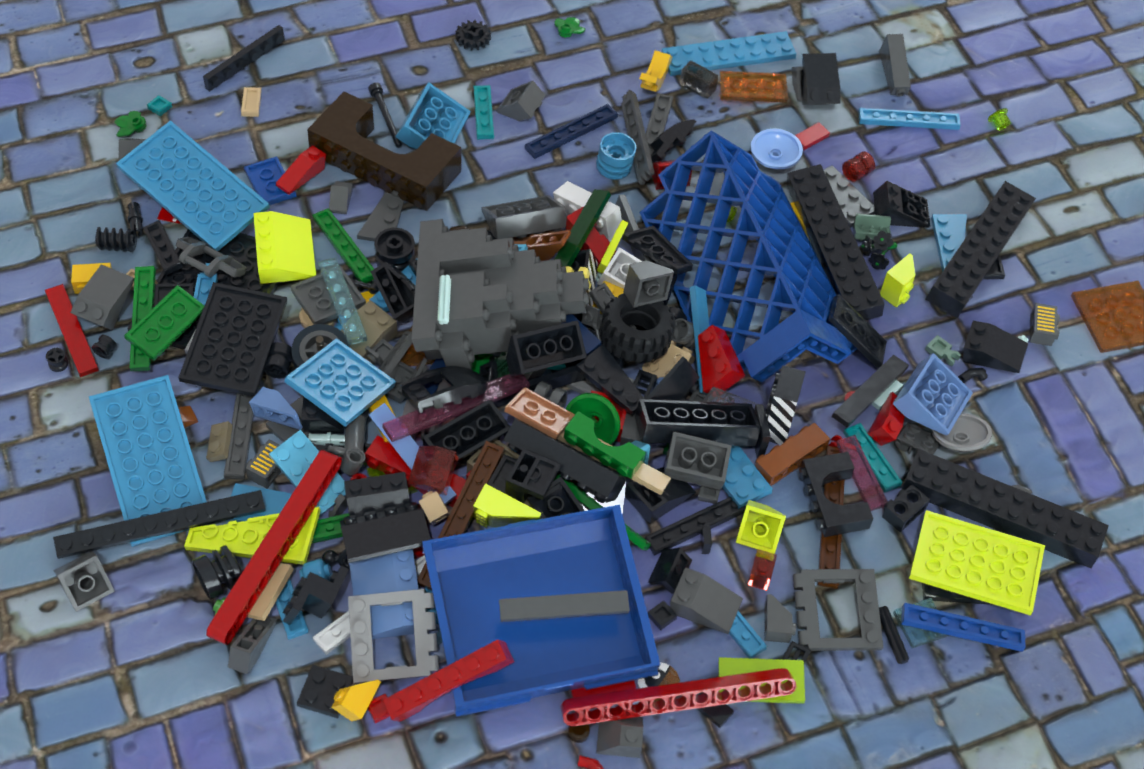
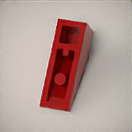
[276,145,326,195]
[867,392,904,446]

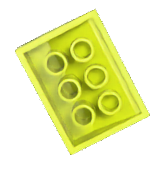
[253,211,316,284]
[473,484,541,528]

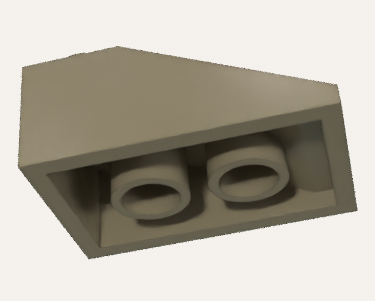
[341,300,398,359]

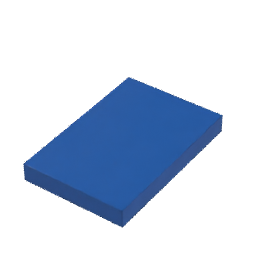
[244,156,296,206]

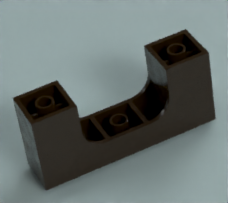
[307,91,461,211]

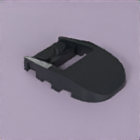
[401,366,488,413]

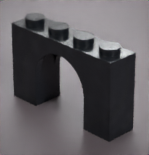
[799,452,873,537]

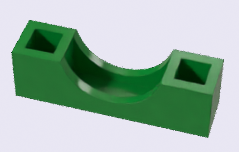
[564,411,646,479]

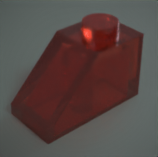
[748,549,777,591]

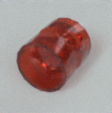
[842,151,876,182]

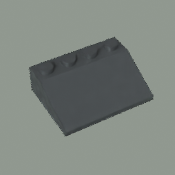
[481,195,566,239]

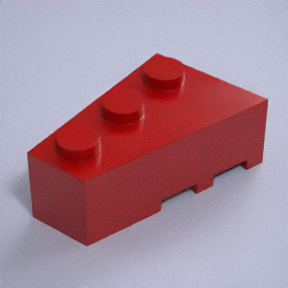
[566,206,617,272]
[698,325,745,397]

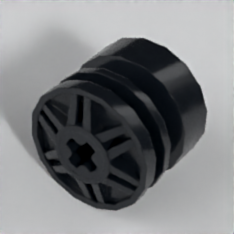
[192,545,242,600]

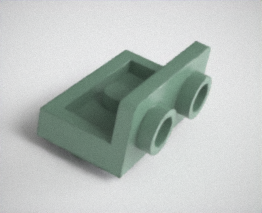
[853,213,891,241]

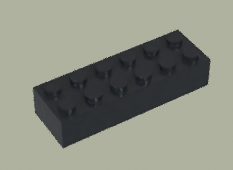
[635,399,761,447]
[504,419,627,501]

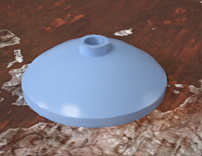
[751,129,803,169]

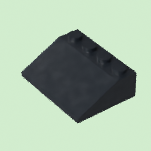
[340,502,431,563]

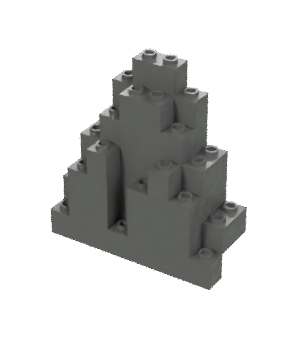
[411,219,589,369]

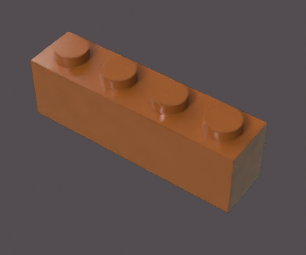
[755,423,830,486]

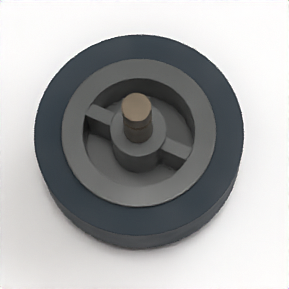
[291,324,350,369]

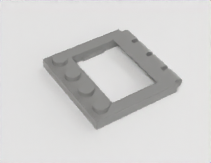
[348,589,439,683]

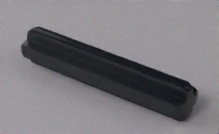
[879,606,909,664]

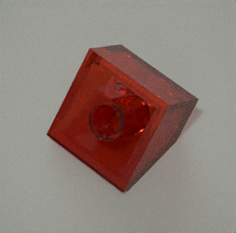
[407,446,458,496]

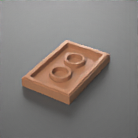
[504,387,575,440]

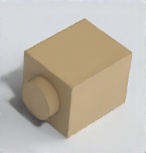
[419,491,450,525]

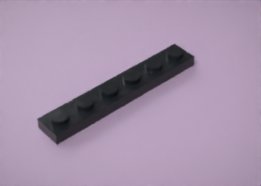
[203,25,285,92]

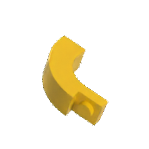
[640,50,672,92]

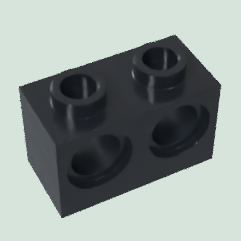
[882,485,930,532]

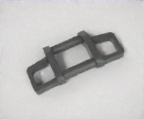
[176,237,247,277]

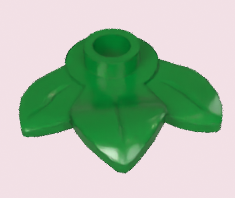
[554,17,586,38]
[114,111,146,137]

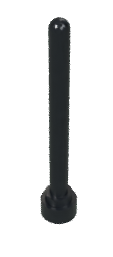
[368,82,402,148]

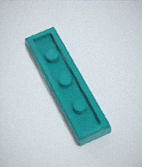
[474,85,494,140]
[843,422,902,493]

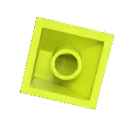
[736,500,786,555]

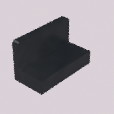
[648,548,692,594]

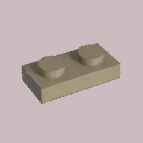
[206,421,233,462]

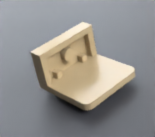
[642,340,696,378]

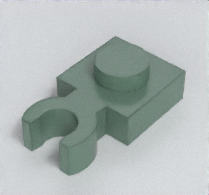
[925,335,961,366]

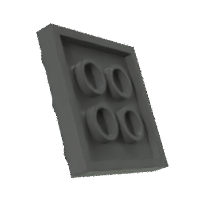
[290,266,366,325]

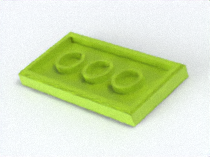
[718,657,805,704]

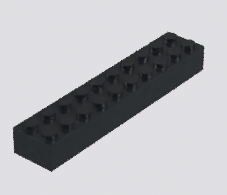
[786,164,884,320]
[925,181,1036,318]
[902,449,1109,568]

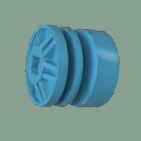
[596,132,637,179]

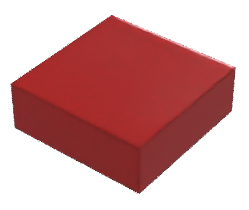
[367,694,390,723]

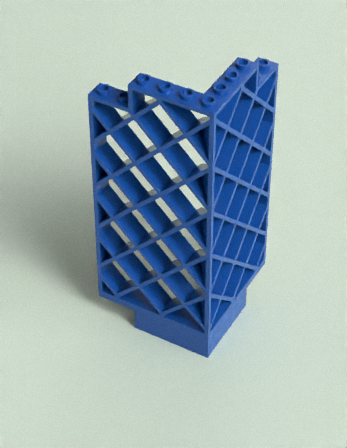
[639,130,857,382]

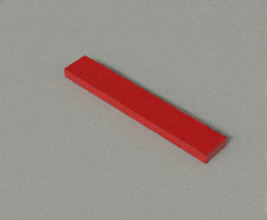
[45,284,99,377]

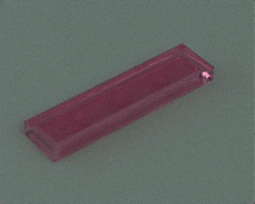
[836,435,887,511]

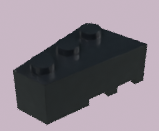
[370,262,415,323]

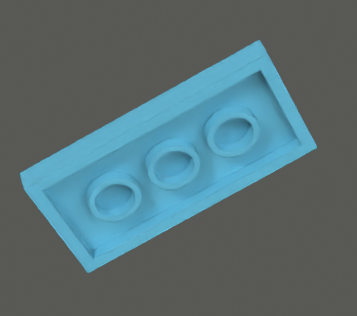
[269,430,346,516]

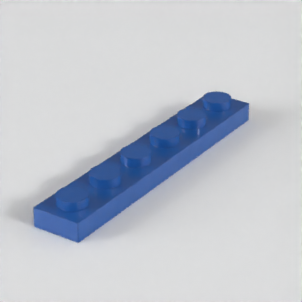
[901,603,1025,652]

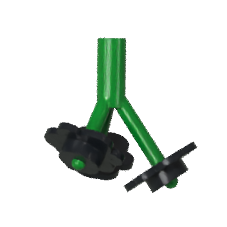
[861,231,897,269]

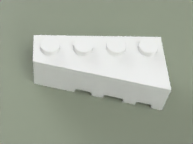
[553,181,624,242]

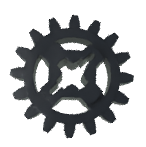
[455,20,491,51]

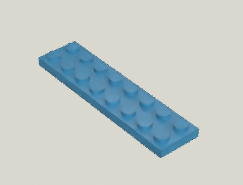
[662,31,796,76]

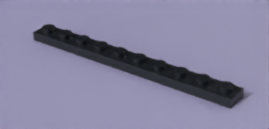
[53,490,266,559]

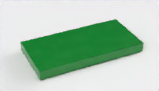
[124,285,205,361]

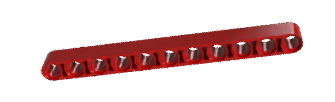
[206,450,342,645]
[560,668,797,726]

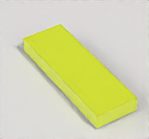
[597,220,628,274]

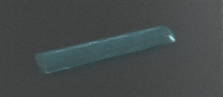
[318,257,367,345]

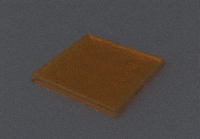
[1071,280,1144,353]

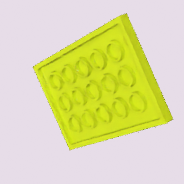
[909,510,1045,616]

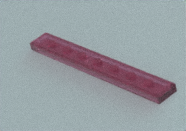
[382,374,530,442]

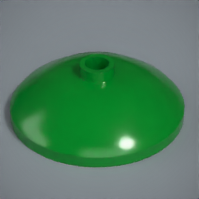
[566,393,620,445]

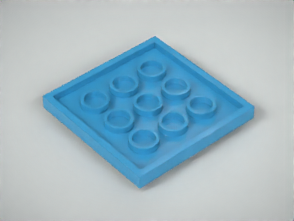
[285,338,396,427]

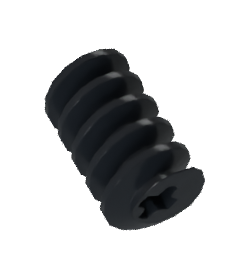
[95,227,137,252]

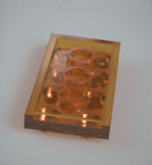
[719,71,788,103]

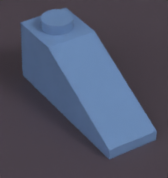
[249,387,303,430]

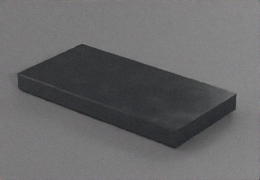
[829,294,887,369]

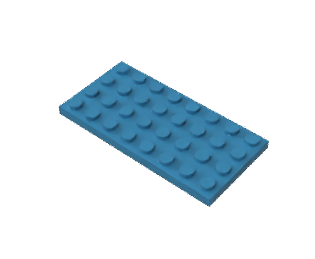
[116,120,270,251]
[89,375,207,547]

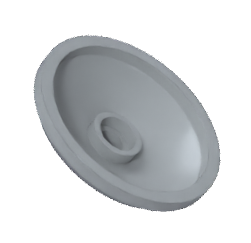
[932,413,992,452]

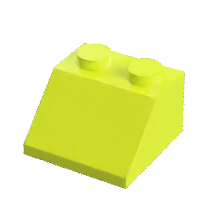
[880,253,915,308]

